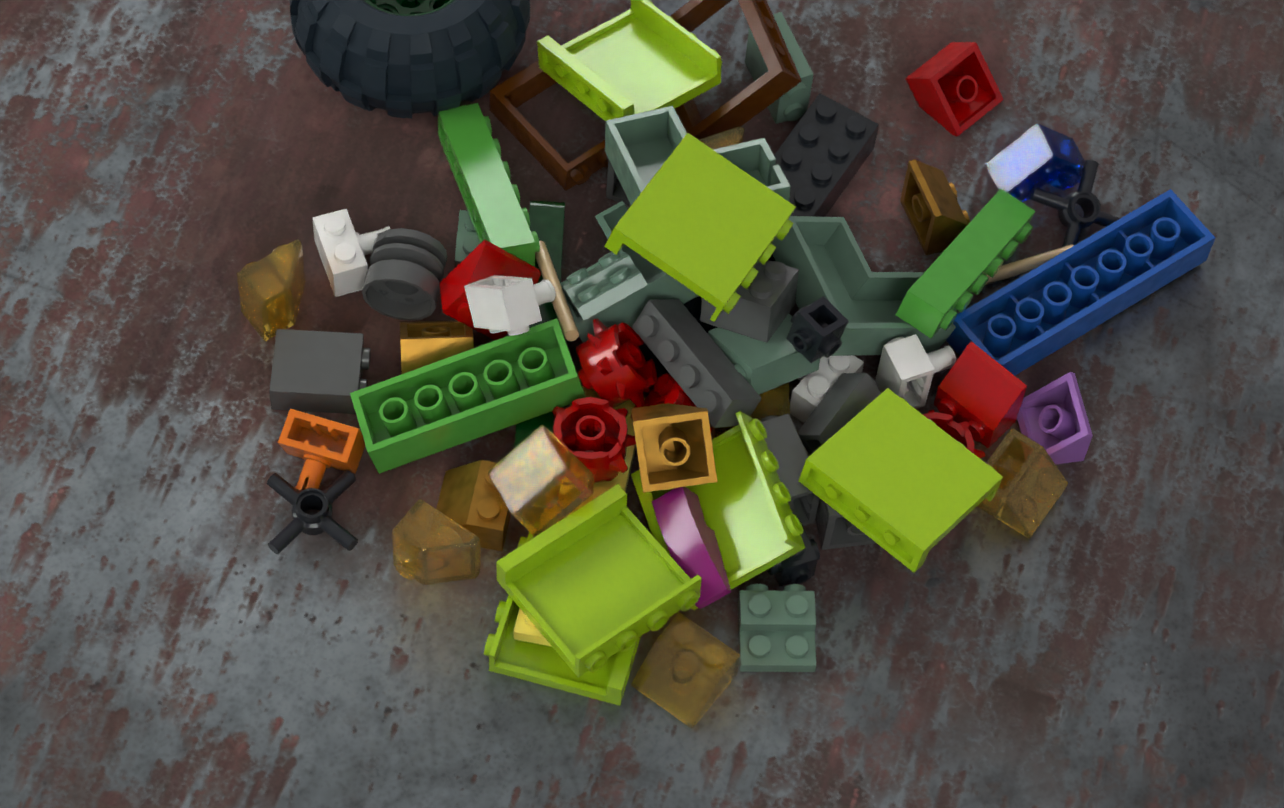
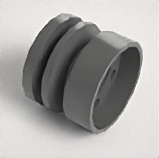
[362,228,447,321]

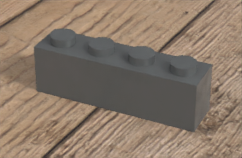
[632,299,762,428]

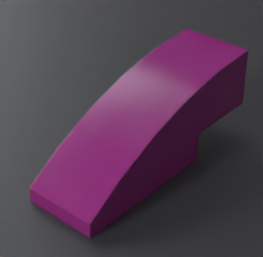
[652,487,731,609]

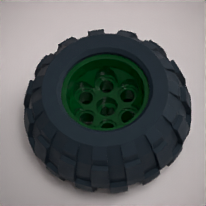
[290,0,530,118]

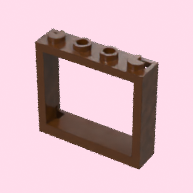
[670,0,802,149]
[490,24,609,191]

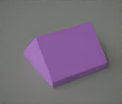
[1017,372,1093,467]

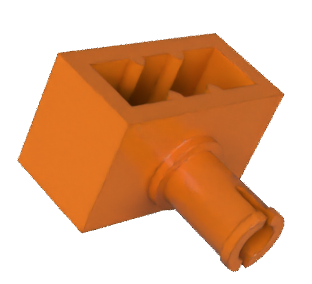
[278,408,366,492]

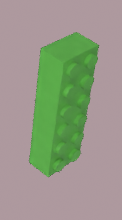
[350,318,586,474]

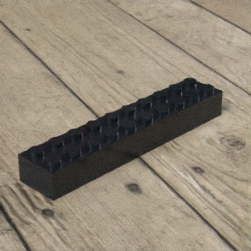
[639,93,879,376]

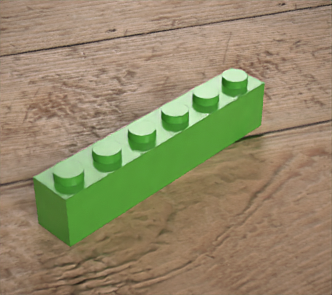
[438,103,540,267]
[895,189,1036,339]

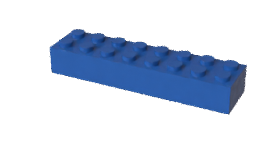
[946,189,1215,375]

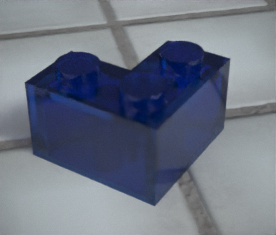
[985,123,1085,202]

